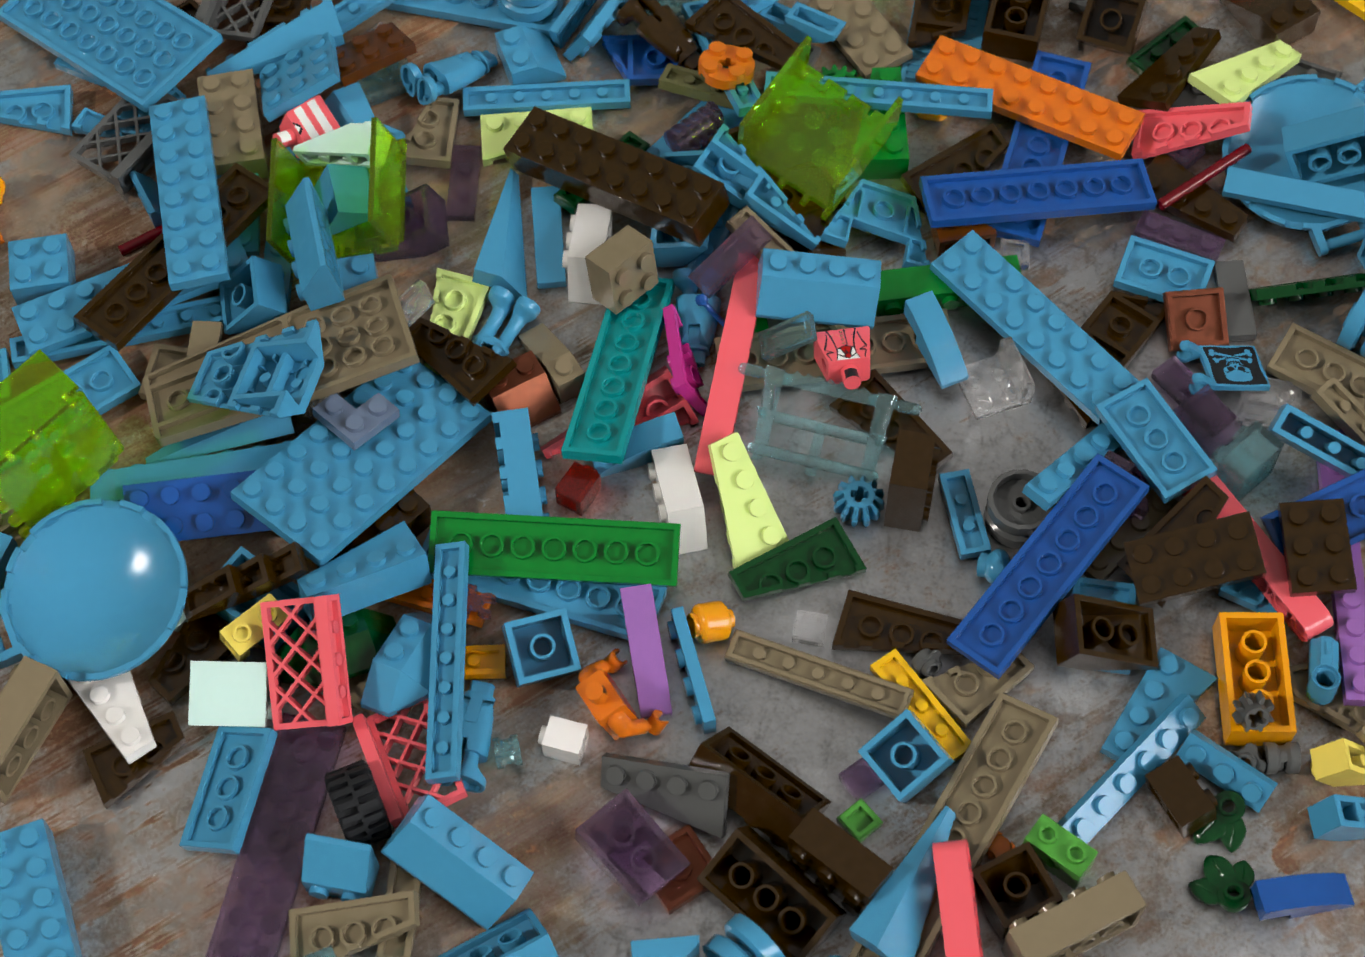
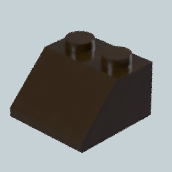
[972,841,1063,940]

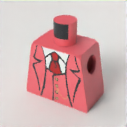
[813,326,870,390]

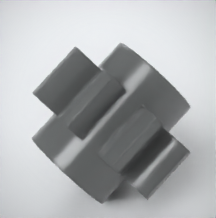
[1232,690,1275,732]

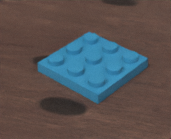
[259,31,341,122]

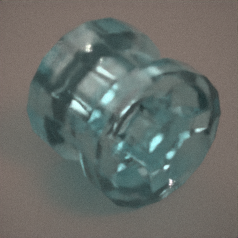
[492,734,523,770]

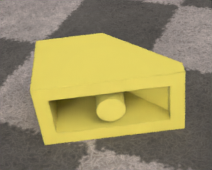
[1310,738,1365,787]

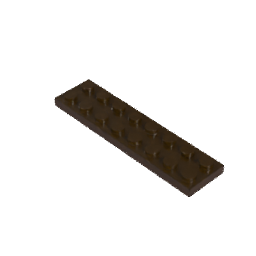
[74,163,280,352]

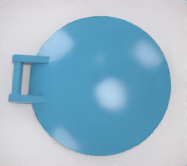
[1222,74,1365,257]
[0,498,188,681]

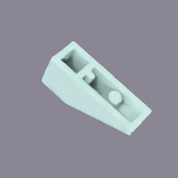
[293,121,389,168]

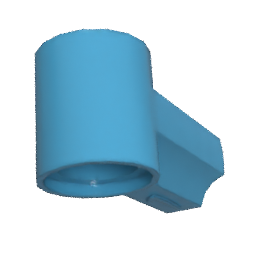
[1306,636,1341,705]

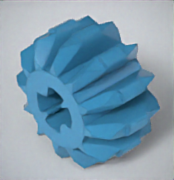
[833,475,885,528]

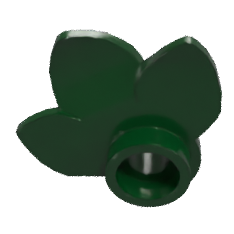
[1193,790,1247,853]
[1188,855,1255,913]

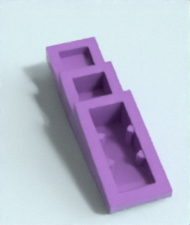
[620,584,673,719]

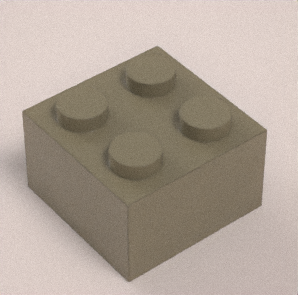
[585,225,659,315]

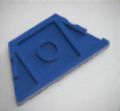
[602,33,703,86]

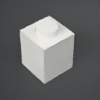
[538,716,589,765]

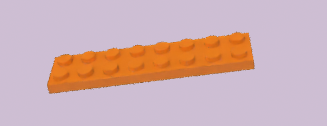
[916,35,1145,160]

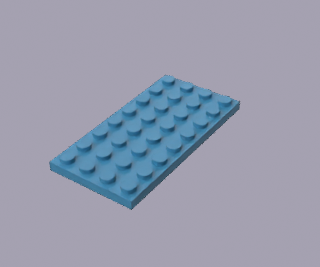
[0,0,223,113]
[230,362,492,567]

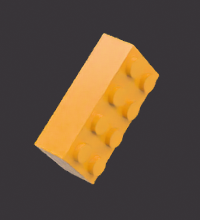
[1212,612,1297,746]

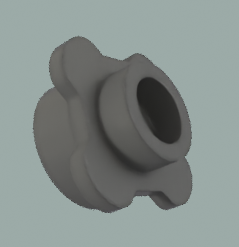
[911,649,942,680]
[1230,743,1267,773]

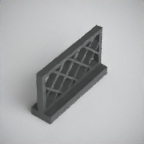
[194,0,273,42]
[69,93,185,196]

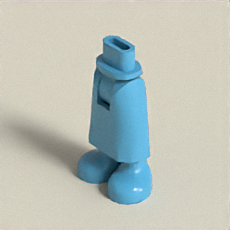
[400,50,498,105]
[672,268,727,368]
[441,680,495,793]

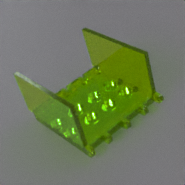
[738,35,904,221]
[266,117,407,264]
[0,349,124,540]

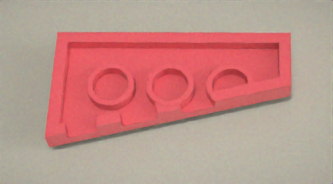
[1131,101,1252,159]

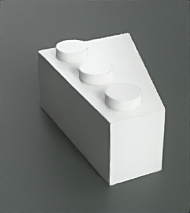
[562,203,613,305]
[647,443,708,555]

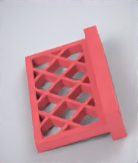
[260,594,353,731]
[352,699,468,830]

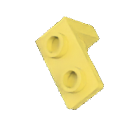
[219,594,288,662]

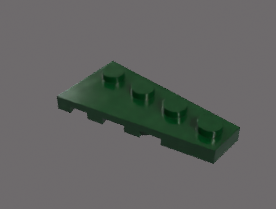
[1249,273,1365,306]
[728,517,867,602]

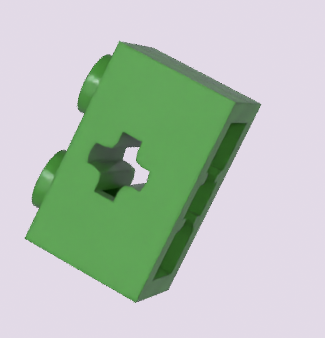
[1023,814,1099,890]

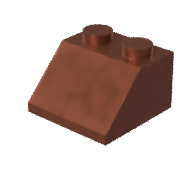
[484,350,562,427]

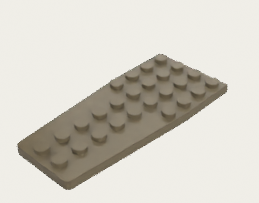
[143,273,420,446]

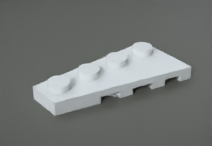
[67,670,157,765]

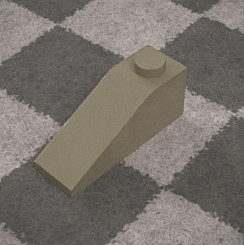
[517,323,585,404]

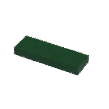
[1126,15,1199,76]

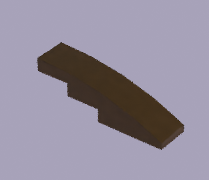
[184,542,309,621]

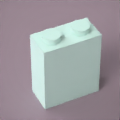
[188,661,273,727]

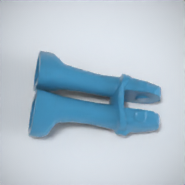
[471,285,541,357]

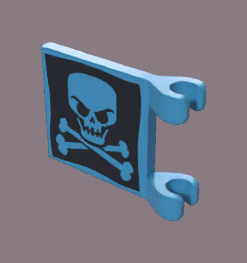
[1176,340,1271,395]

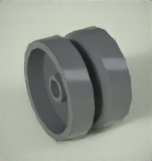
[984,469,1056,549]

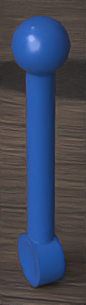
[695,294,725,328]

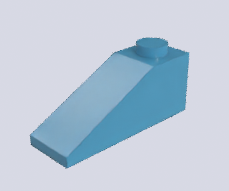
[1307,794,1365,842]

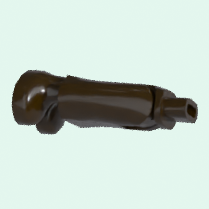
[615,0,701,71]

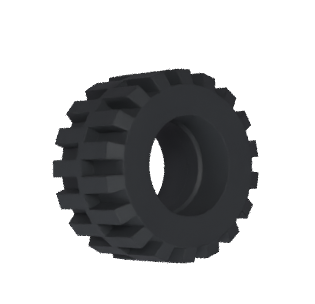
[324,759,392,845]

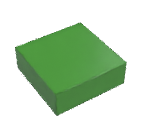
[836,798,883,843]

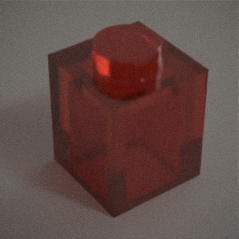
[555,461,602,516]

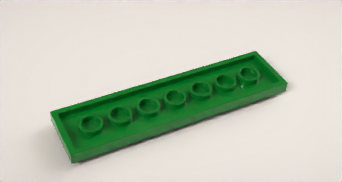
[428,510,681,587]

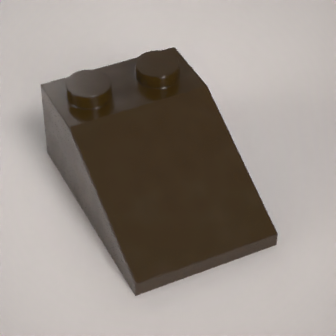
[1220,0,1321,46]
[1053,593,1159,671]

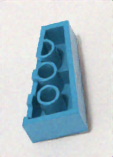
[491,407,550,517]
[297,521,432,621]

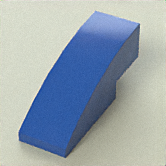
[1250,873,1355,921]

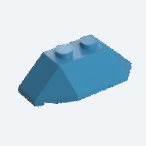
[360,611,432,718]

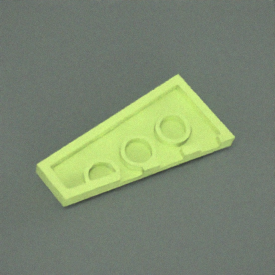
[480,107,593,167]

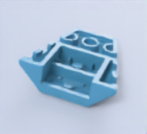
[186,319,325,418]

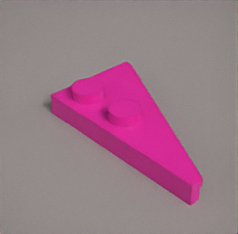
[662,304,707,417]

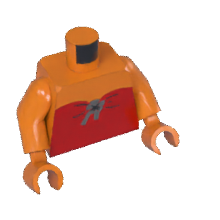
[575,649,669,741]

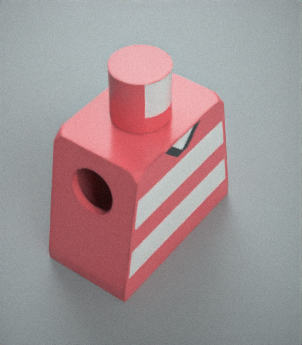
[273,95,340,158]

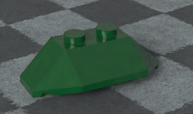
[276,608,396,688]

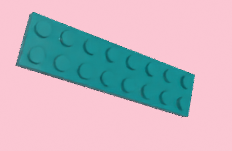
[561,278,675,464]

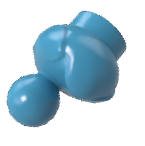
[977,549,1011,584]

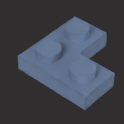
[312,392,400,451]

